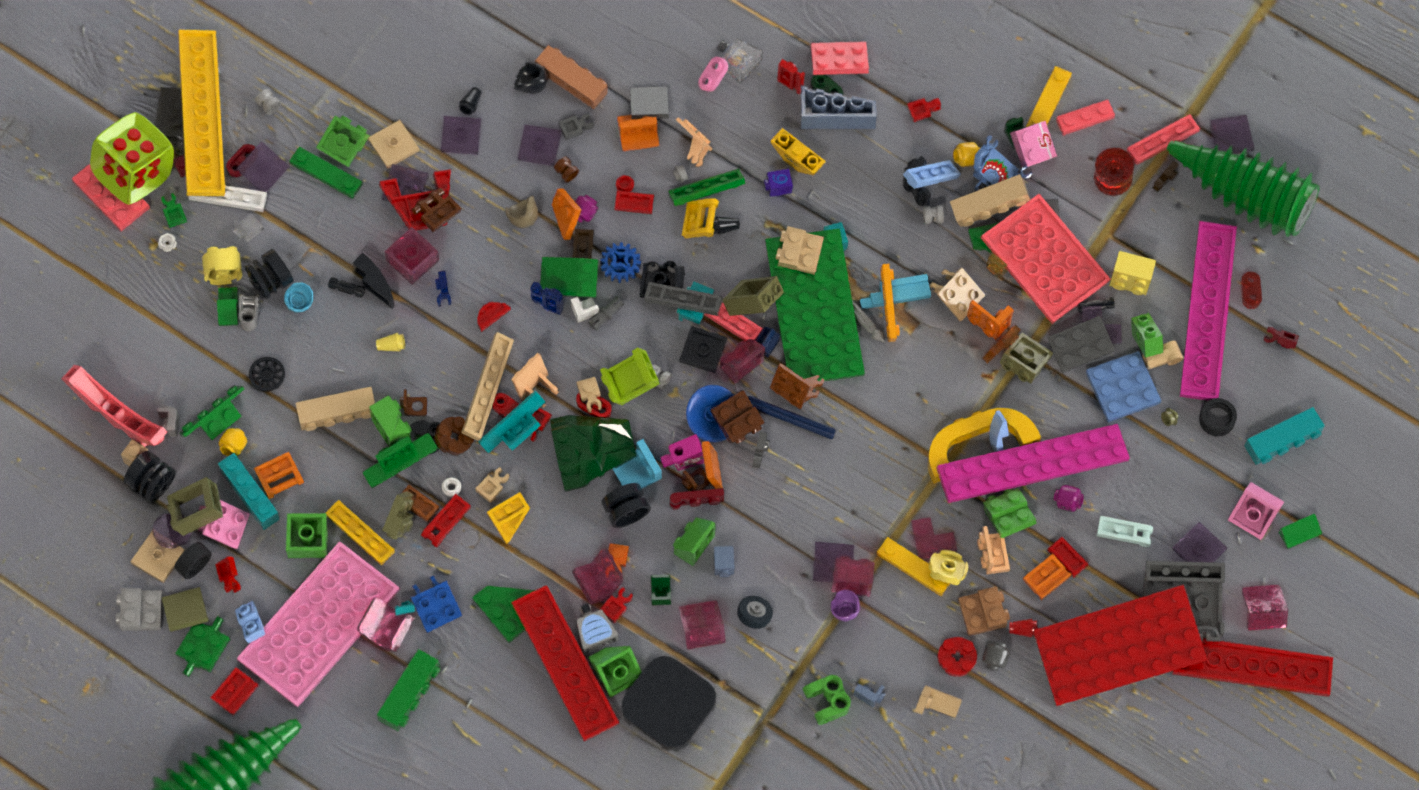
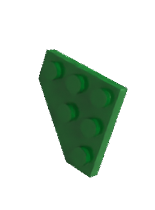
[472,586,535,643]

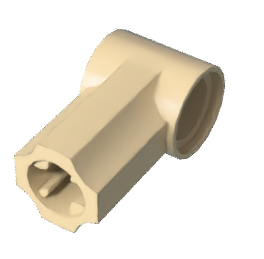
[1142,341,1183,370]

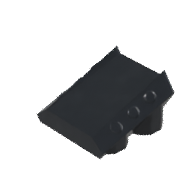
[639,261,686,298]

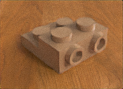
[958,586,1010,636]

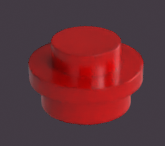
[616,175,634,192]

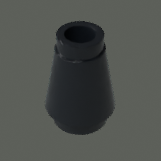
[459,87,482,115]
[713,217,740,235]

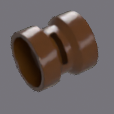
[553,156,580,183]

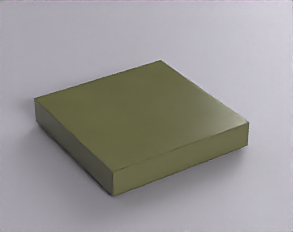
[162,587,209,632]

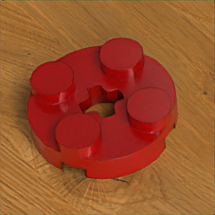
[937,637,977,677]

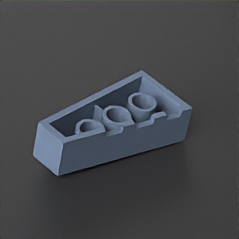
[800,85,877,129]

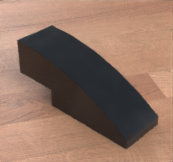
[353,252,395,309]

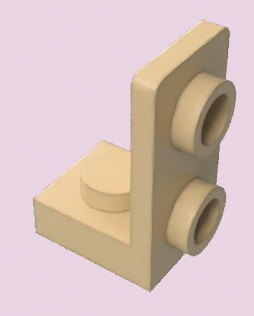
[915,685,962,718]

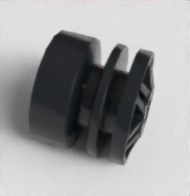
[244,249,294,299]
[124,450,176,502]

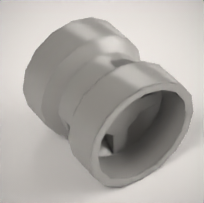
[255,89,281,115]
[923,205,944,224]
[653,364,672,390]

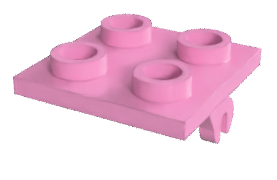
[198,500,250,549]

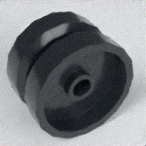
[601,483,651,528]

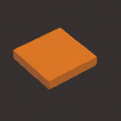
[701,441,723,489]

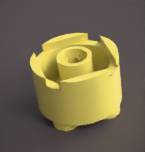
[202,246,242,285]

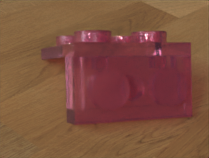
[572,548,624,605]
[1242,585,1288,631]
[357,597,414,652]

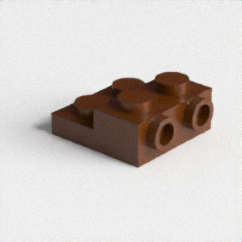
[710,390,764,444]

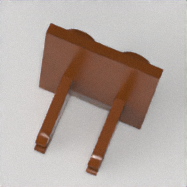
[770,363,824,409]

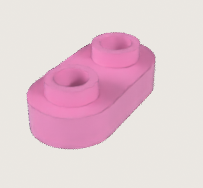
[699,57,728,92]

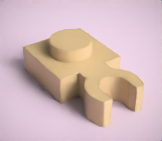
[577,377,601,413]
[475,467,509,503]

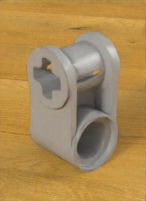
[239,294,260,331]

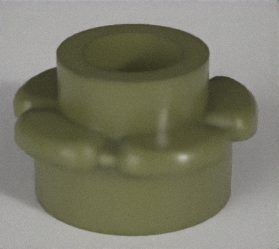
[1161,408,1179,426]

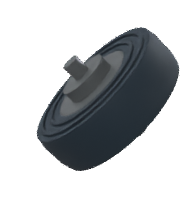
[737,596,773,629]

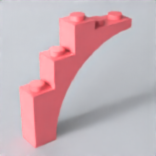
[61,365,167,447]

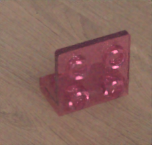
[679,600,726,650]

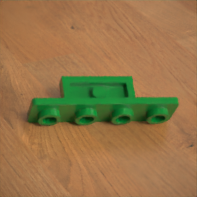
[179,385,245,440]
[363,433,438,488]

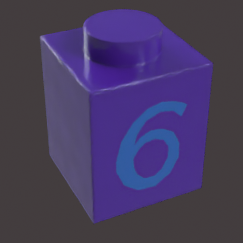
[764,169,793,197]

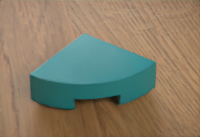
[395,600,415,616]

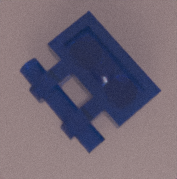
[530,282,563,315]

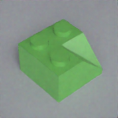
[369,395,412,447]
[286,513,328,558]

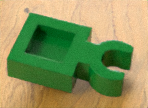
[161,193,187,228]

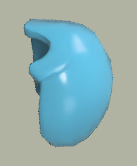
[284,282,313,313]

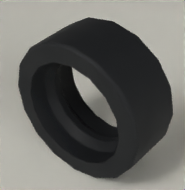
[1199,398,1237,437]
[174,542,212,579]

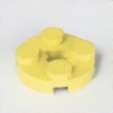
[929,550,968,585]

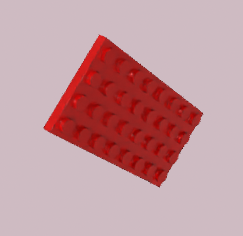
[1033,585,1207,706]

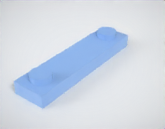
[903,160,961,189]

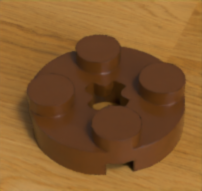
[435,416,474,456]

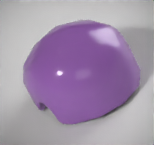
[831,589,860,622]

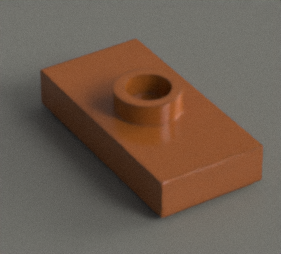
[402,484,440,523]

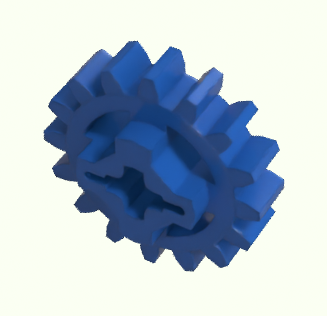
[600,242,641,283]

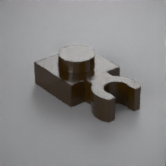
[1152,160,1180,192]

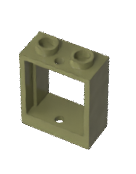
[722,276,784,316]
[167,477,223,536]

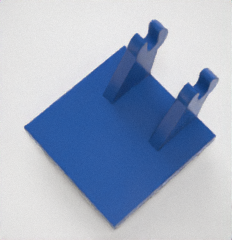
[411,576,462,633]

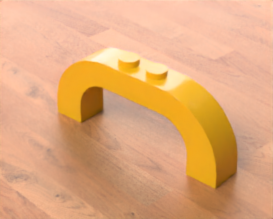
[927,408,1041,484]

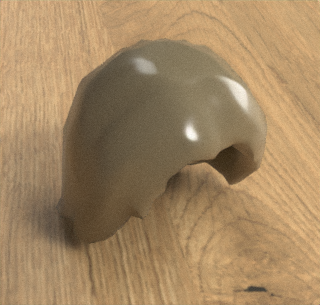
[505,195,538,229]

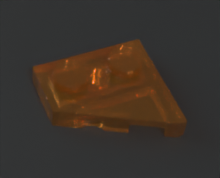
[982,325,1021,364]

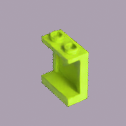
[600,348,660,405]

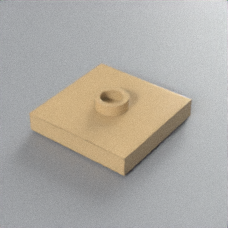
[368,120,420,169]
[130,530,185,583]

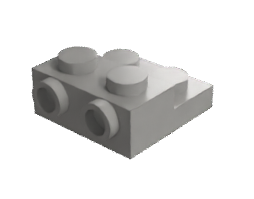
[116,588,162,631]

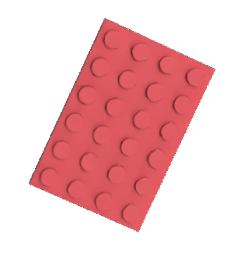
[981,194,1111,324]

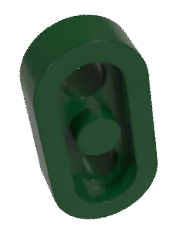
[811,75,843,96]

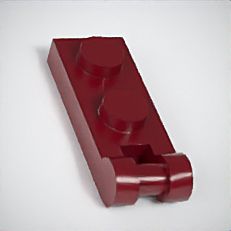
[670,488,724,510]

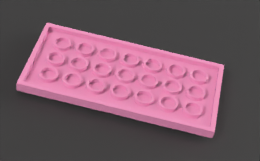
[237,541,400,708]

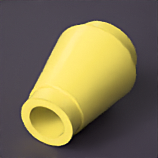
[376,333,405,352]

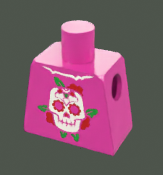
[660,434,704,471]

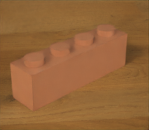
[535,45,608,109]

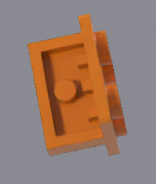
[617,115,659,151]

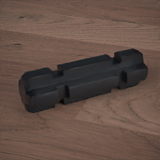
[328,277,365,298]
[1077,297,1115,313]

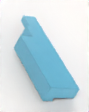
[860,274,931,310]

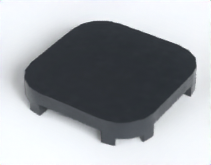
[622,656,716,751]

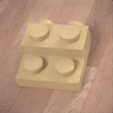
[776,226,824,275]

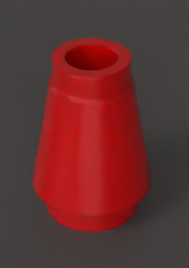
[1009,618,1038,638]

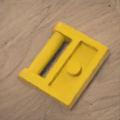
[681,198,719,239]

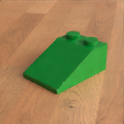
[539,257,599,298]

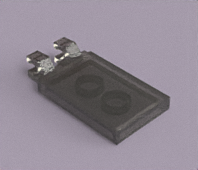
[155,87,184,156]

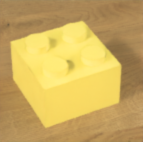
[1109,251,1156,295]

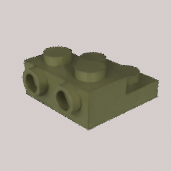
[999,333,1053,384]
[382,491,414,540]

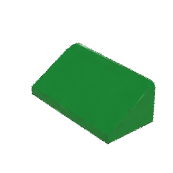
[1279,513,1322,549]

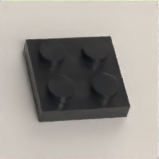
[679,326,728,373]

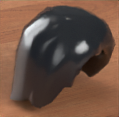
[513,62,548,94]

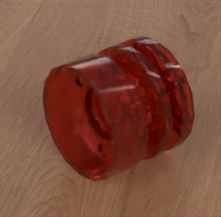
[1094,147,1135,196]

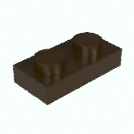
[572,229,594,259]

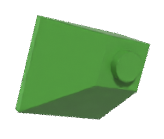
[588,646,642,698]

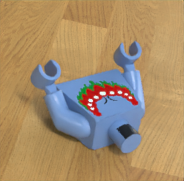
[973,135,1032,191]

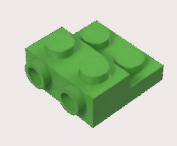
[316,115,369,167]
[983,488,1036,539]

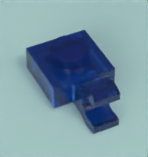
[435,271,452,307]

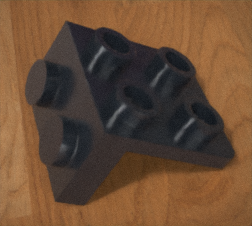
[902,156,931,207]

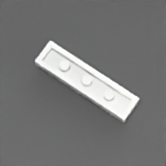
[189,186,267,212]

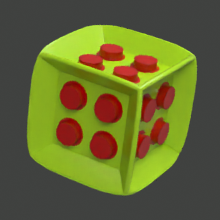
[90,112,174,205]

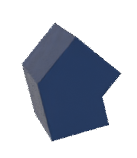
[752,326,781,358]

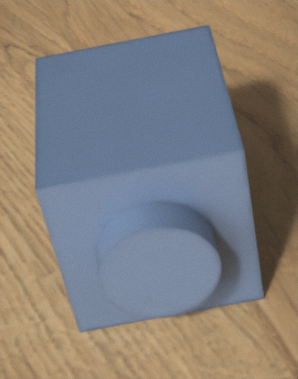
[714,546,735,577]

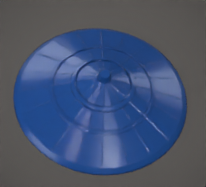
[686,385,733,442]

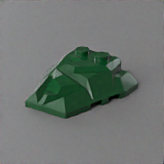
[550,415,637,492]

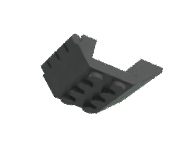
[1143,561,1225,642]

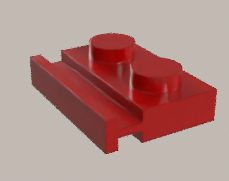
[777,59,805,94]
[211,667,259,716]

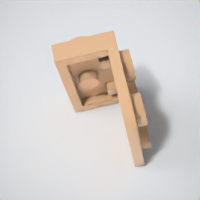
[977,526,1010,575]

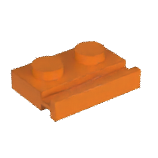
[1023,554,1071,600]

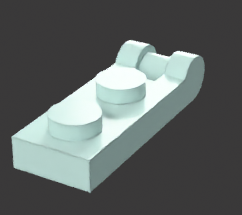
[1097,516,1153,547]

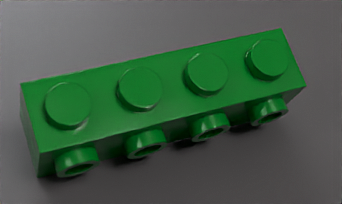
[377,649,441,731]

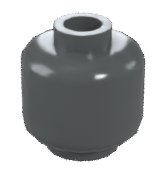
[982,641,1010,671]

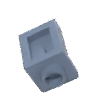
[853,683,886,708]

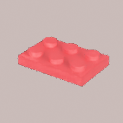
[811,42,869,75]

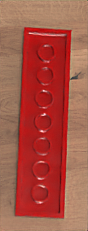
[512,585,619,742]
[1172,638,1334,697]

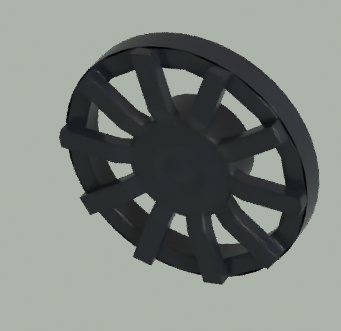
[249,357,285,392]

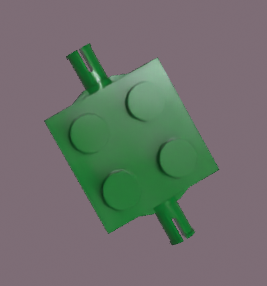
[175,616,231,677]

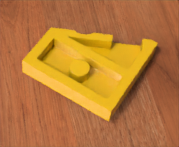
[487,492,530,544]

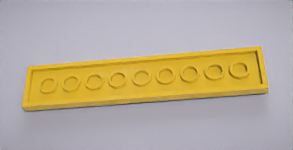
[178,29,225,196]

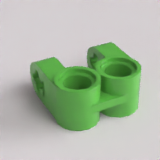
[802,675,851,725]

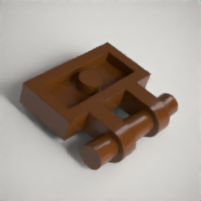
[412,188,462,232]

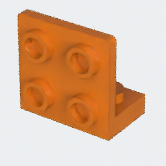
[967,300,1014,340]

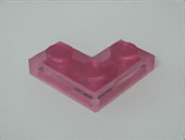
[911,517,957,559]

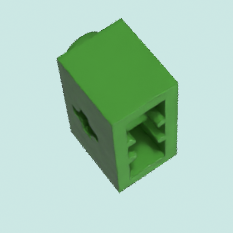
[1131,313,1164,358]

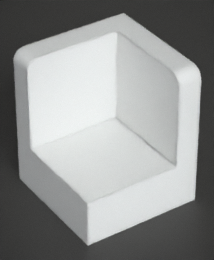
[571,297,599,323]

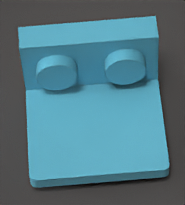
[612,439,662,489]

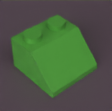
[673,517,716,566]

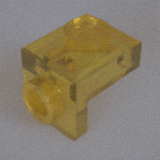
[986,253,1008,279]

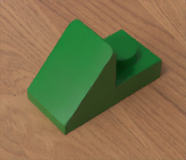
[217,287,238,326]

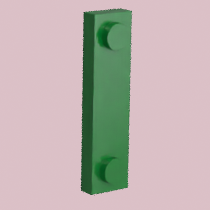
[289,146,363,199]
[668,168,745,206]

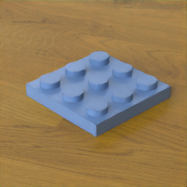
[1085,351,1161,422]

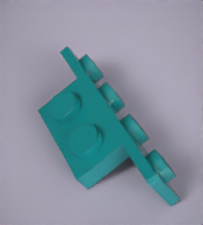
[478,391,545,453]

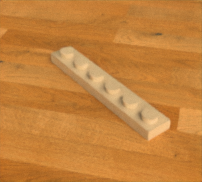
[461,332,514,441]

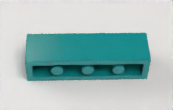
[1244,407,1325,465]
[218,453,280,530]

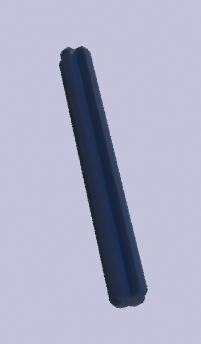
[748,396,836,439]

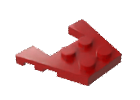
[379,169,451,232]

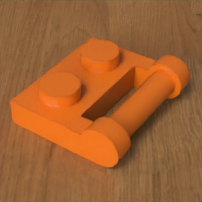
[254,452,304,500]

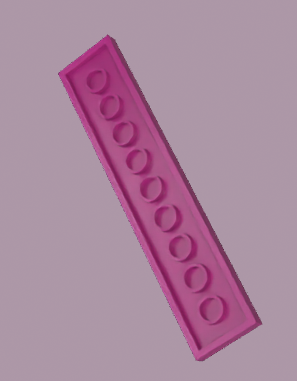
[1179,221,1237,401]
[936,424,1130,503]

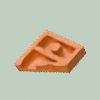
[552,189,581,240]

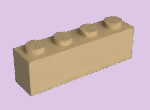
[950,174,1031,227]
[296,387,375,431]

